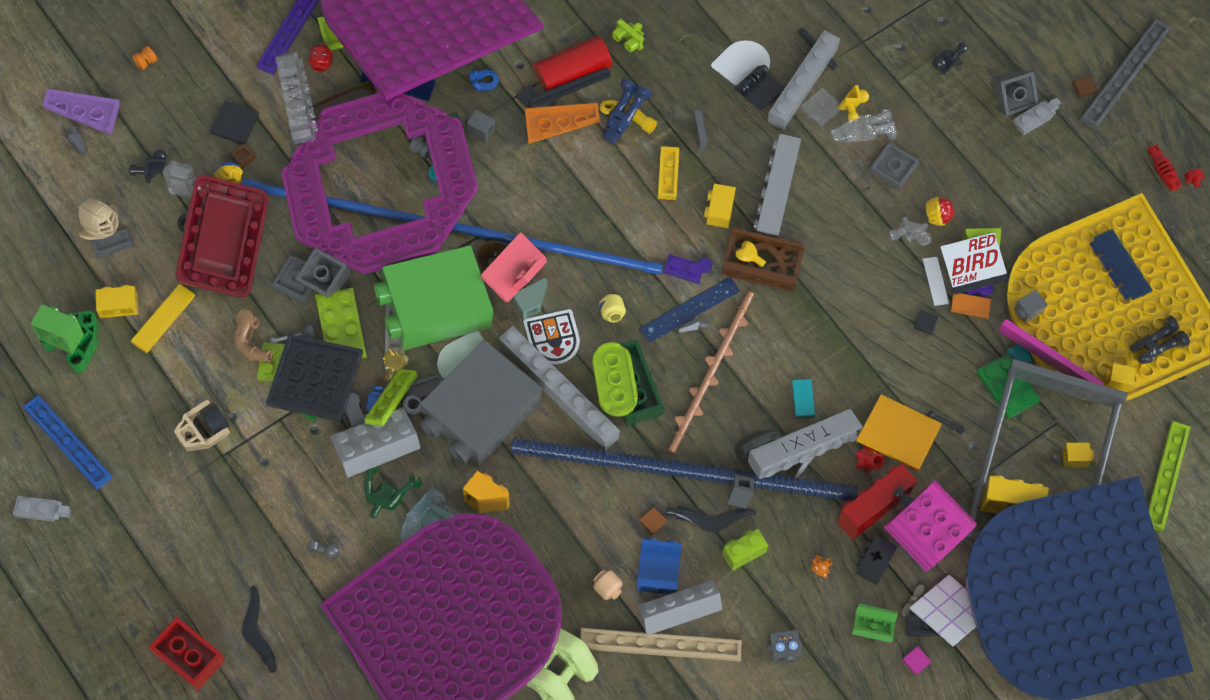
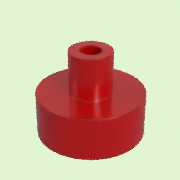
[1184,169,1204,188]

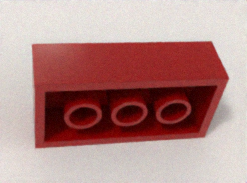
[837,464,918,540]

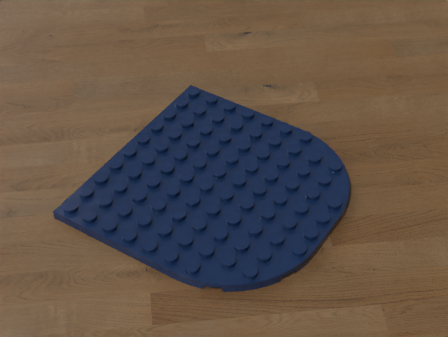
[966,476,1193,700]

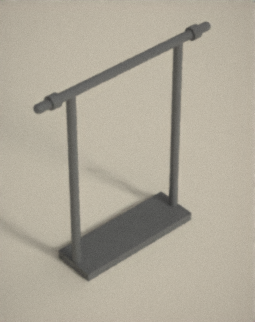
[967,359,1128,539]

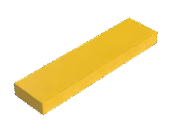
[131,284,195,353]

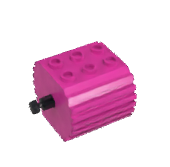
[884,480,977,572]

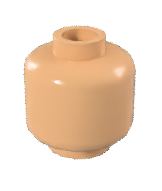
[593,570,623,600]

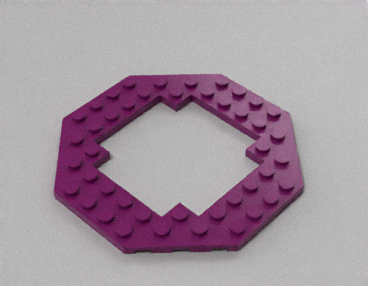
[281,93,478,275]

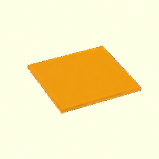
[856,394,942,471]

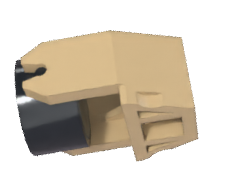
[174,400,230,452]

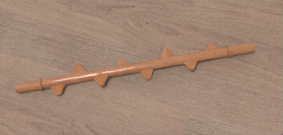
[667,291,754,454]

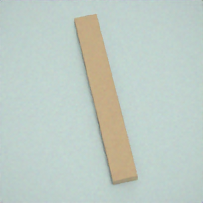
[580,628,742,661]

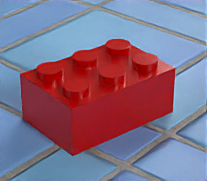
[148,616,225,692]

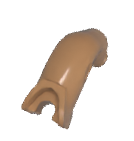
[234,309,273,363]

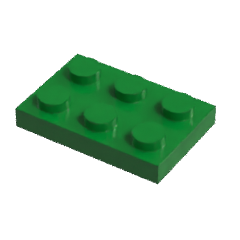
[976,354,1041,420]

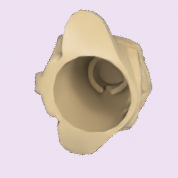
[78,198,119,240]

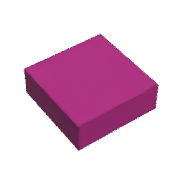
[902,647,931,676]

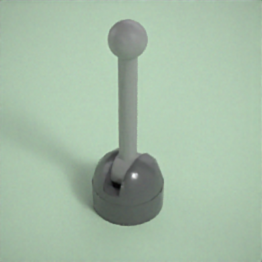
[269,324,316,343]

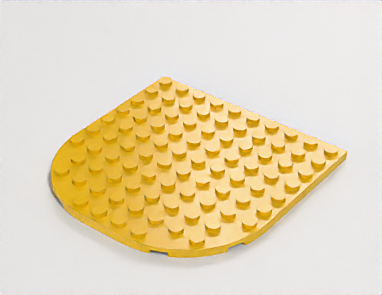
[1007,193,1210,401]

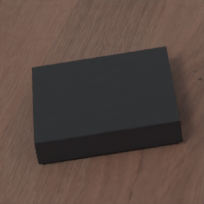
[210,101,259,144]

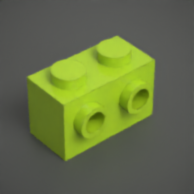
[722,529,768,571]

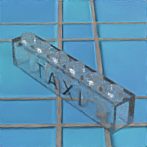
[275,51,318,144]

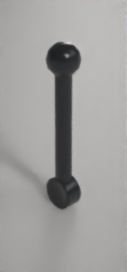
[927,410,965,434]

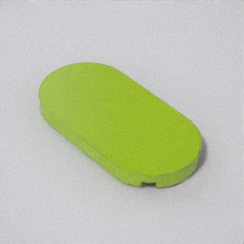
[592,342,638,417]

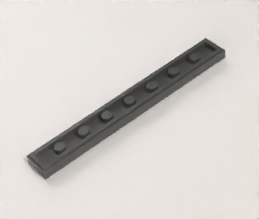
[1080,18,1170,130]

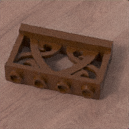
[721,228,805,292]

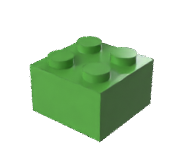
[30,304,84,354]

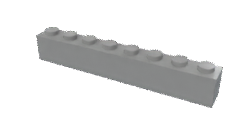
[499,326,620,451]

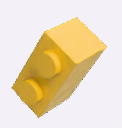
[704,184,736,228]
[96,285,138,318]

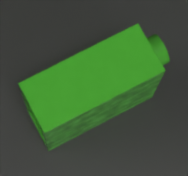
[374,245,493,350]

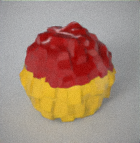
[926,197,955,226]

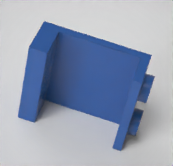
[636,538,682,595]

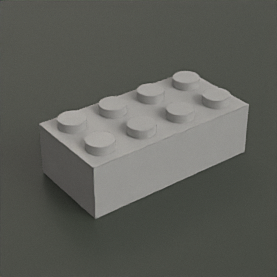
[330,407,421,478]

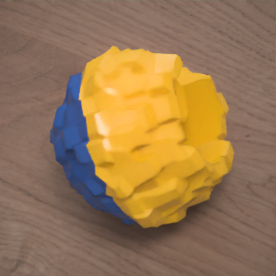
[213,162,243,184]

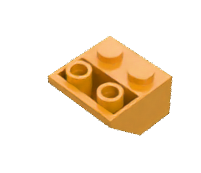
[463,471,510,513]

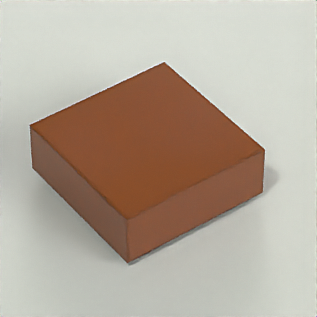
[639,507,667,536]

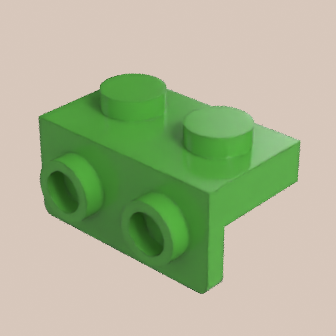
[852,604,898,643]

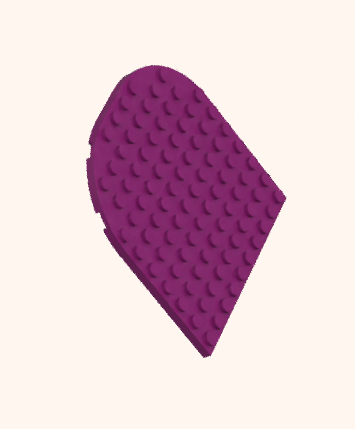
[321,0,543,100]
[320,514,562,700]

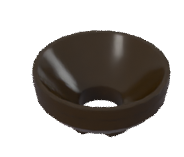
[476,241,507,271]

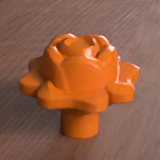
[812,555,832,578]

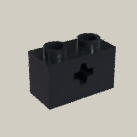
[856,535,898,585]

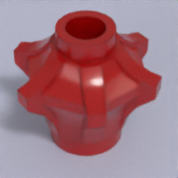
[855,445,884,473]

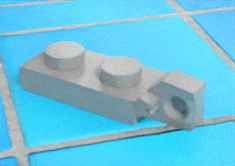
[1012,98,1061,135]
[13,496,71,522]

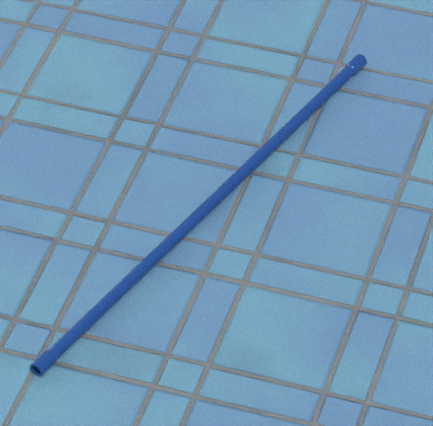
[242,178,663,275]

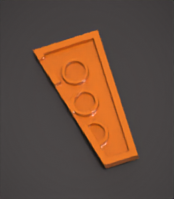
[525,103,600,144]

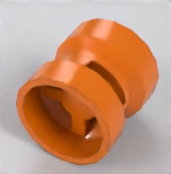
[132,46,157,71]

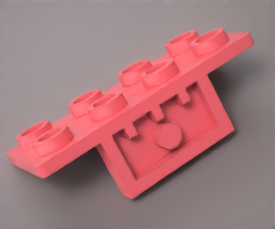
[480,233,547,303]

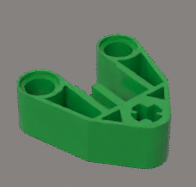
[39,311,99,373]

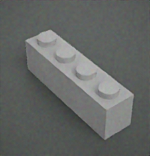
[637,580,722,635]

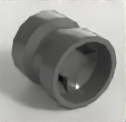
[409,136,431,159]

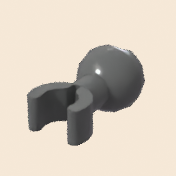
[307,540,340,558]

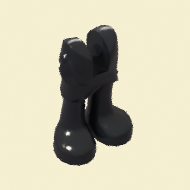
[1129,315,1190,364]

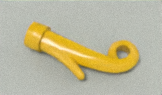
[599,99,657,134]

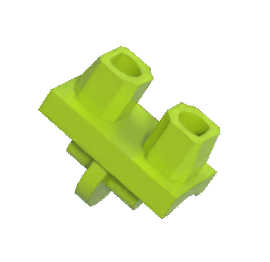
[612,19,644,53]

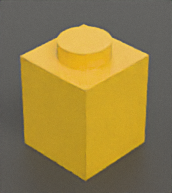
[1104,363,1136,392]
[1062,443,1094,468]

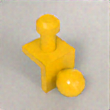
[838,85,869,122]

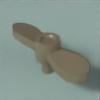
[901,585,925,617]

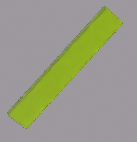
[1148,421,1191,532]

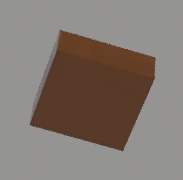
[1072,75,1097,98]
[230,143,256,169]

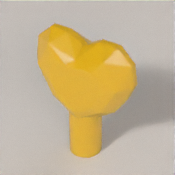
[735,241,766,267]

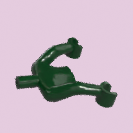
[364,466,423,519]

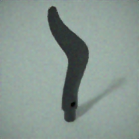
[666,506,756,532]
[242,586,277,673]

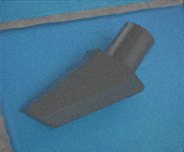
[67,126,87,153]
[679,317,709,333]

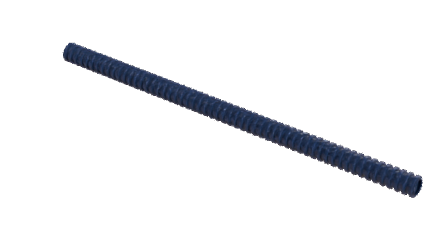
[511,437,858,502]

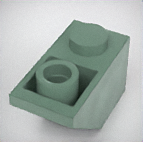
[512,278,548,320]

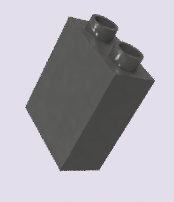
[419,340,542,467]

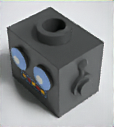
[767,630,802,664]

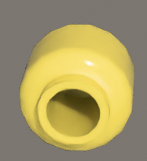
[599,294,626,323]

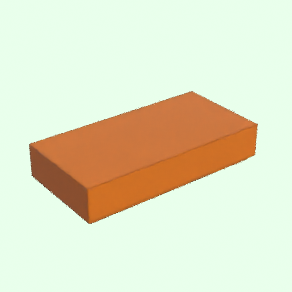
[950,293,991,319]

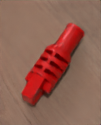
[1147,144,1182,191]

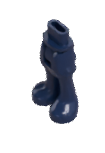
[602,78,652,144]

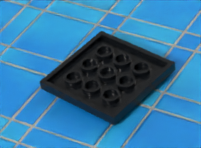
[266,334,364,422]

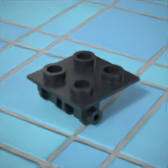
[734,64,785,111]

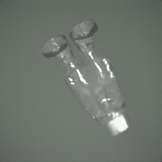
[831,108,897,143]

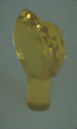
[384,350,409,381]

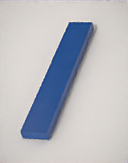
[23,395,113,490]

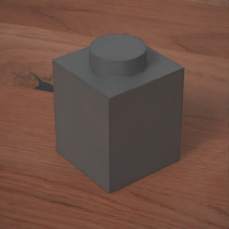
[465,110,495,142]
[1014,290,1047,323]
[727,474,754,509]

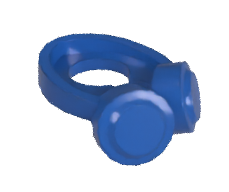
[470,70,499,92]

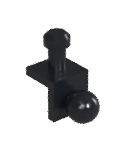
[932,42,968,75]
[129,150,168,184]

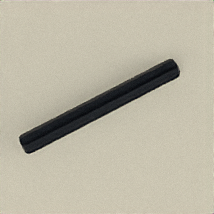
[528,68,611,108]

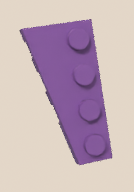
[43,89,120,135]

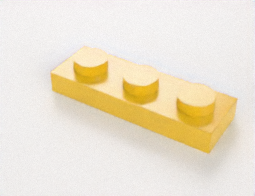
[658,146,679,200]

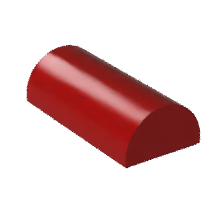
[532,35,612,92]

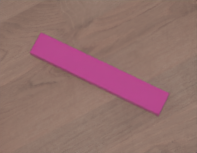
[998,319,1104,385]

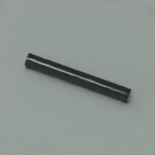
[798,28,838,70]

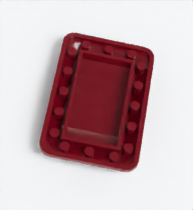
[175,175,269,298]

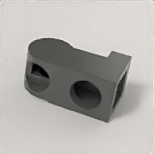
[345,393,368,428]

